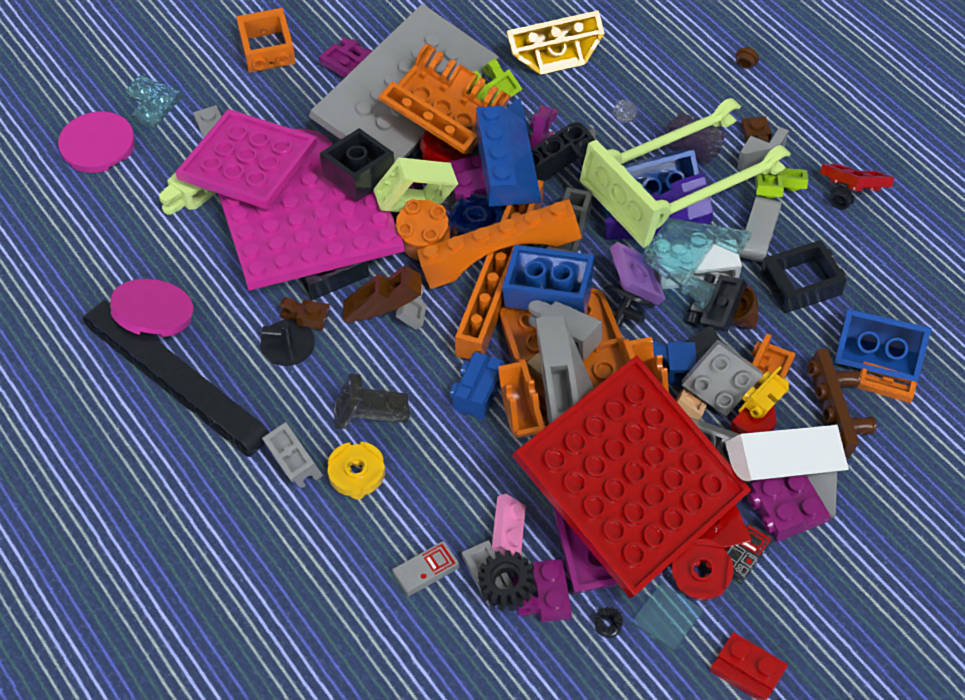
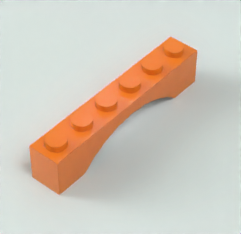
[417,199,582,289]

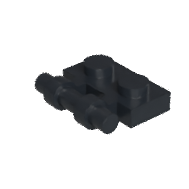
[686,273,747,332]

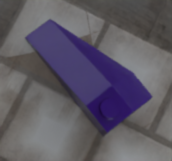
[603,173,713,240]

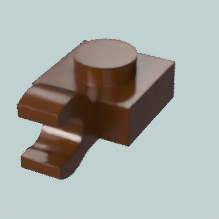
[741,116,772,143]
[280,297,330,330]

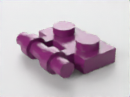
[319,37,373,78]

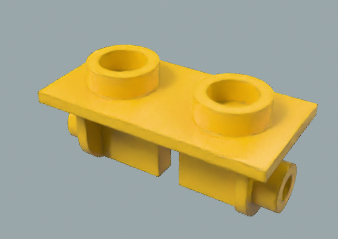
[738,366,789,418]

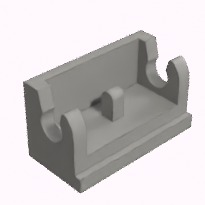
[262,422,323,488]

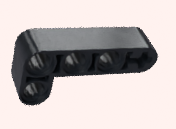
[531,122,595,181]

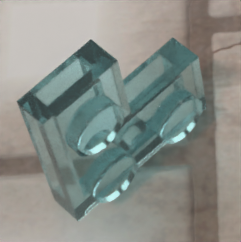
[126,75,181,130]

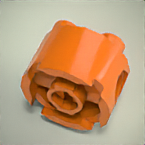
[396,199,451,260]

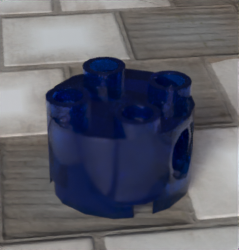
[450,194,502,256]

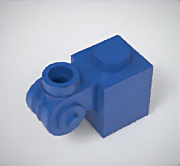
[653,341,697,385]

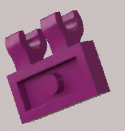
[529,105,558,149]
[513,559,572,622]

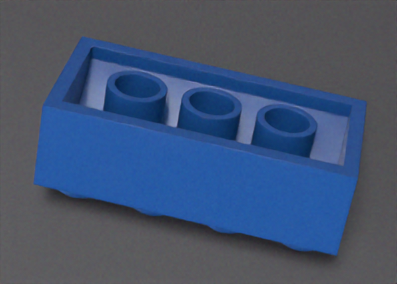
[475,106,541,207]
[594,149,699,219]

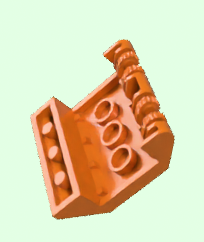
[378,43,511,154]

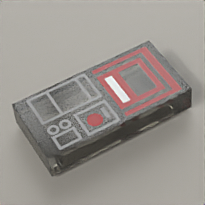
[727,522,774,585]

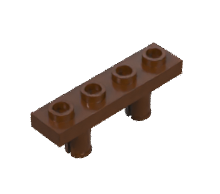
[808,349,877,458]

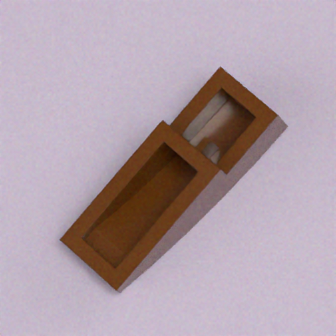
[343,265,421,322]

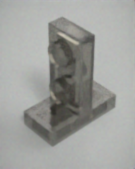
[333,374,410,429]

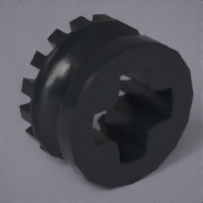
[595,607,623,638]

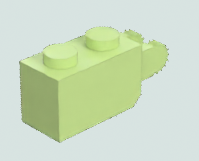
[159,173,216,215]

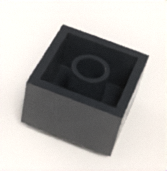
[320,128,395,201]

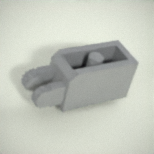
[528,300,602,361]

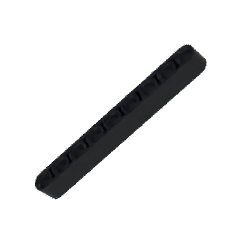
[82,300,269,457]

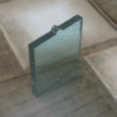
[632,583,704,652]

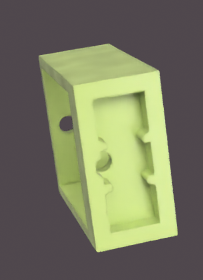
[373,157,458,212]

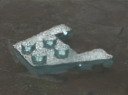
[643,218,751,309]

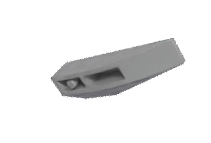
[535,316,594,425]

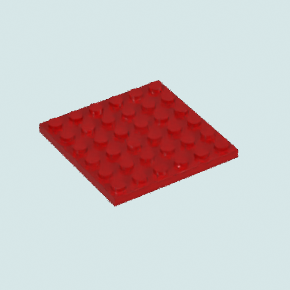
[511,355,751,599]

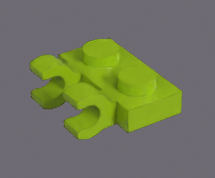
[471,58,523,106]

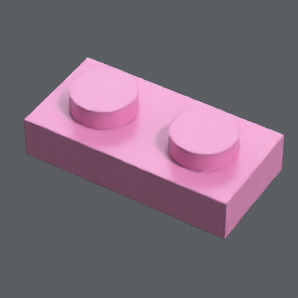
[492,494,526,556]

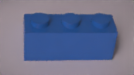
[502,245,595,314]
[834,309,932,382]

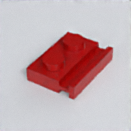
[710,632,788,700]

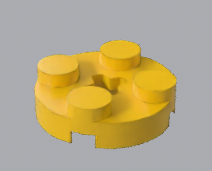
[327,442,386,500]

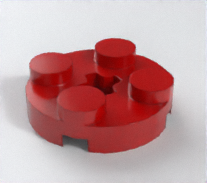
[420,130,470,162]
[672,538,733,601]

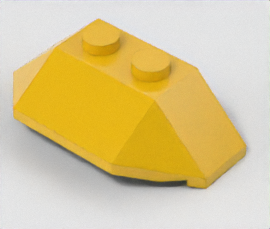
[507,11,604,75]

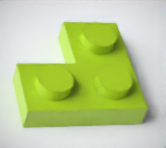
[755,168,808,199]

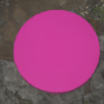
[58,111,135,173]
[110,279,193,337]

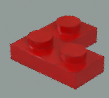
[820,164,894,191]

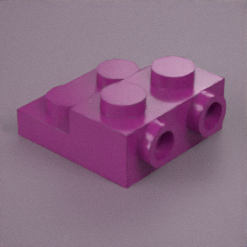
[446,154,488,208]
[748,475,831,542]

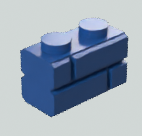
[450,352,505,419]

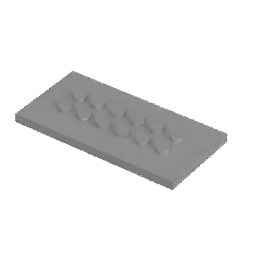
[309,4,499,161]

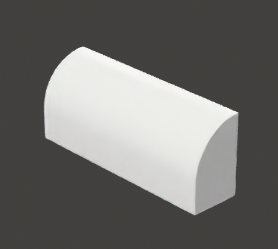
[725,425,849,481]

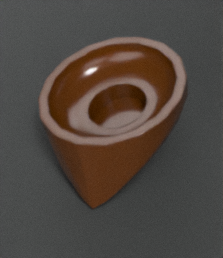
[732,286,758,329]

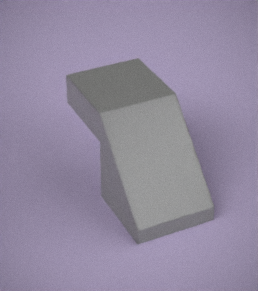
[737,127,789,171]

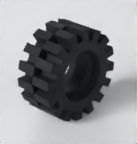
[478,550,536,611]

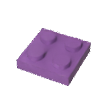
[610,242,666,305]

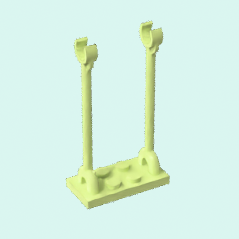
[579,98,791,248]

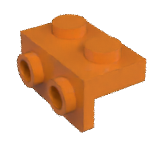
[750,333,796,389]

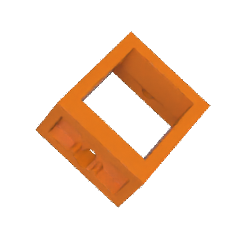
[236,8,296,73]

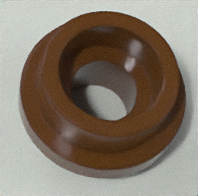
[736,47,759,69]

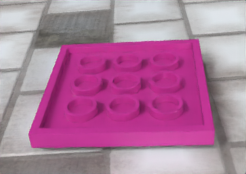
[176,109,317,209]

